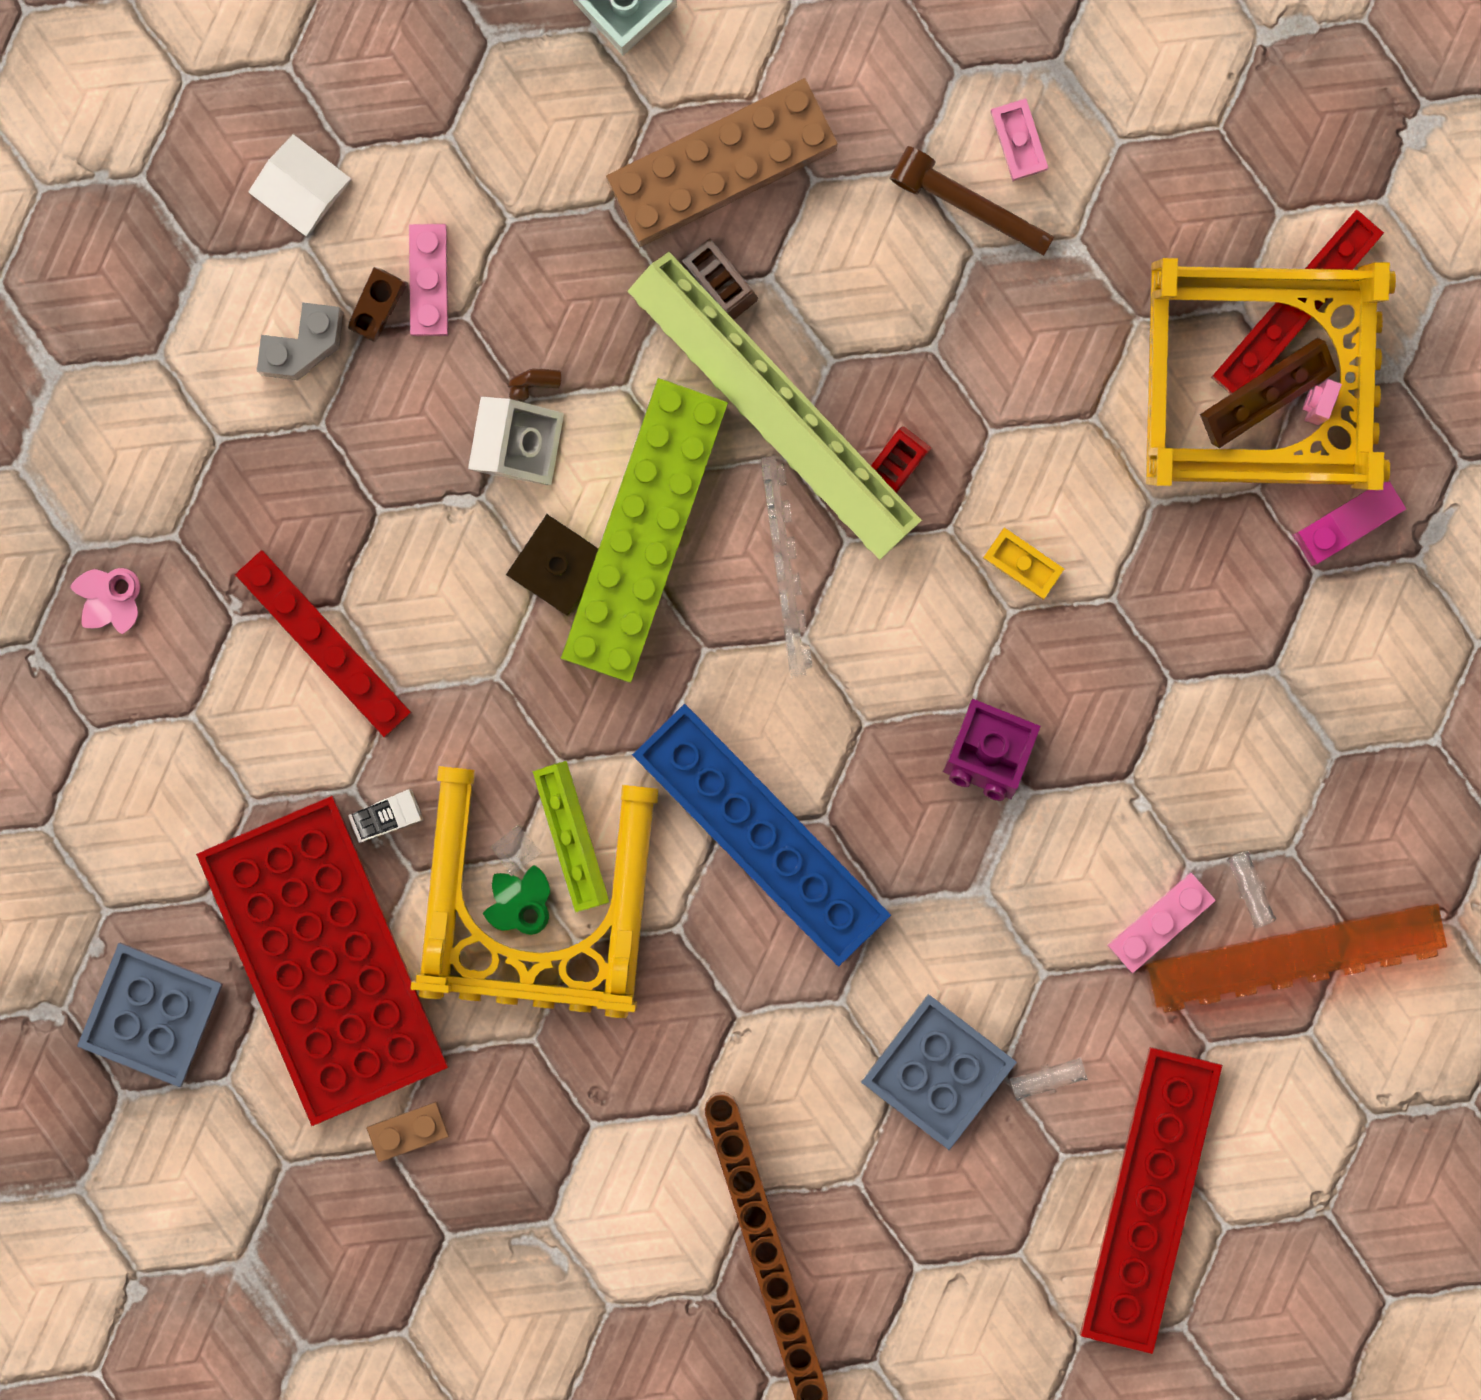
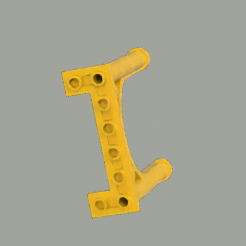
[411,766,659,1018]

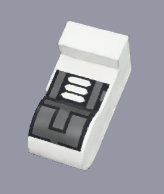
[348,789,424,843]

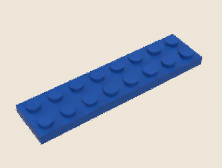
[632,704,891,967]

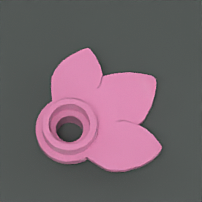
[70,568,140,634]

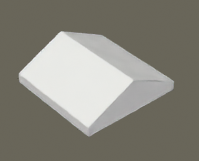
[249,134,352,237]

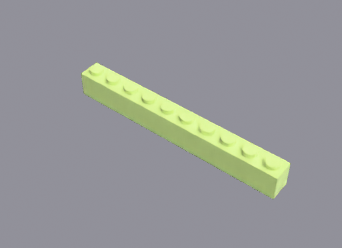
[628,252,922,560]

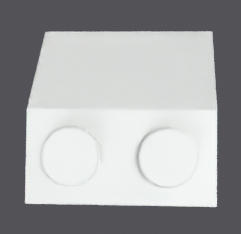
[468,397,564,485]

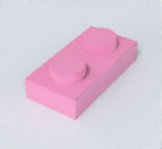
[990,98,1048,181]
[1303,379,1342,426]

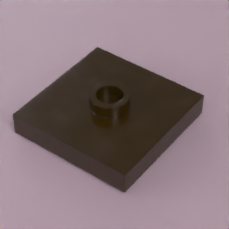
[506,514,599,616]

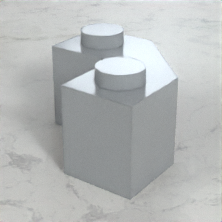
[257,302,344,380]

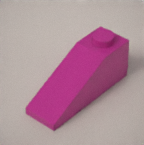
[1292,481,1406,566]

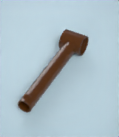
[889,146,1054,256]

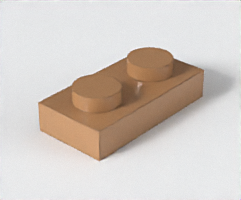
[366,1101,449,1162]

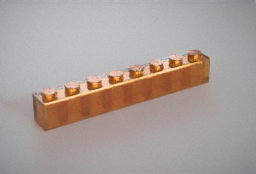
[1144,903,1447,1013]

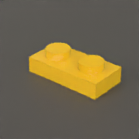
[983,527,1065,600]

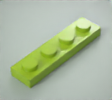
[532,761,609,913]

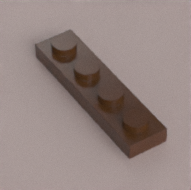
[1200,337,1337,448]

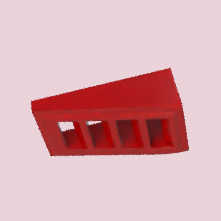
[871,426,932,493]

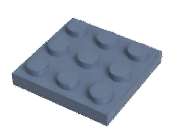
[77,943,223,1087]
[861,994,1017,1150]

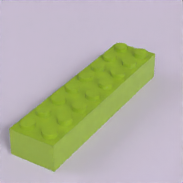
[560,378,728,683]

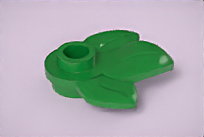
[483,865,550,935]

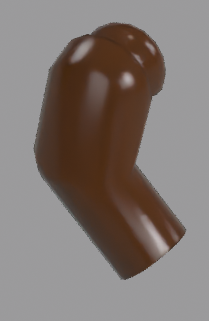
[508,368,561,401]

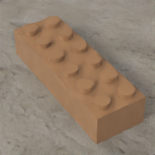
[606,78,838,248]

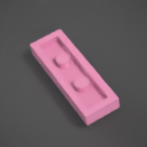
[409,224,448,336]
[1107,873,1216,973]

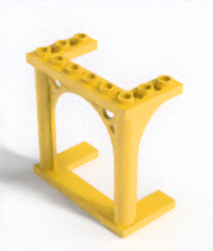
[1146,258,1396,490]

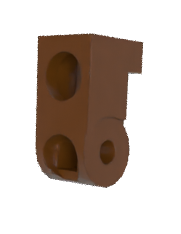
[348,267,408,342]

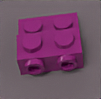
[943,698,1041,801]

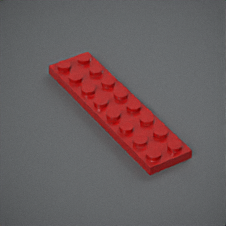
[1080,1047,1223,1354]

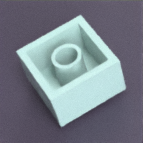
[573,0,677,56]

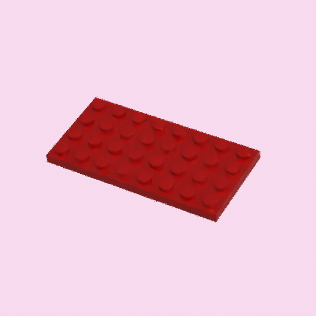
[196,796,449,1126]

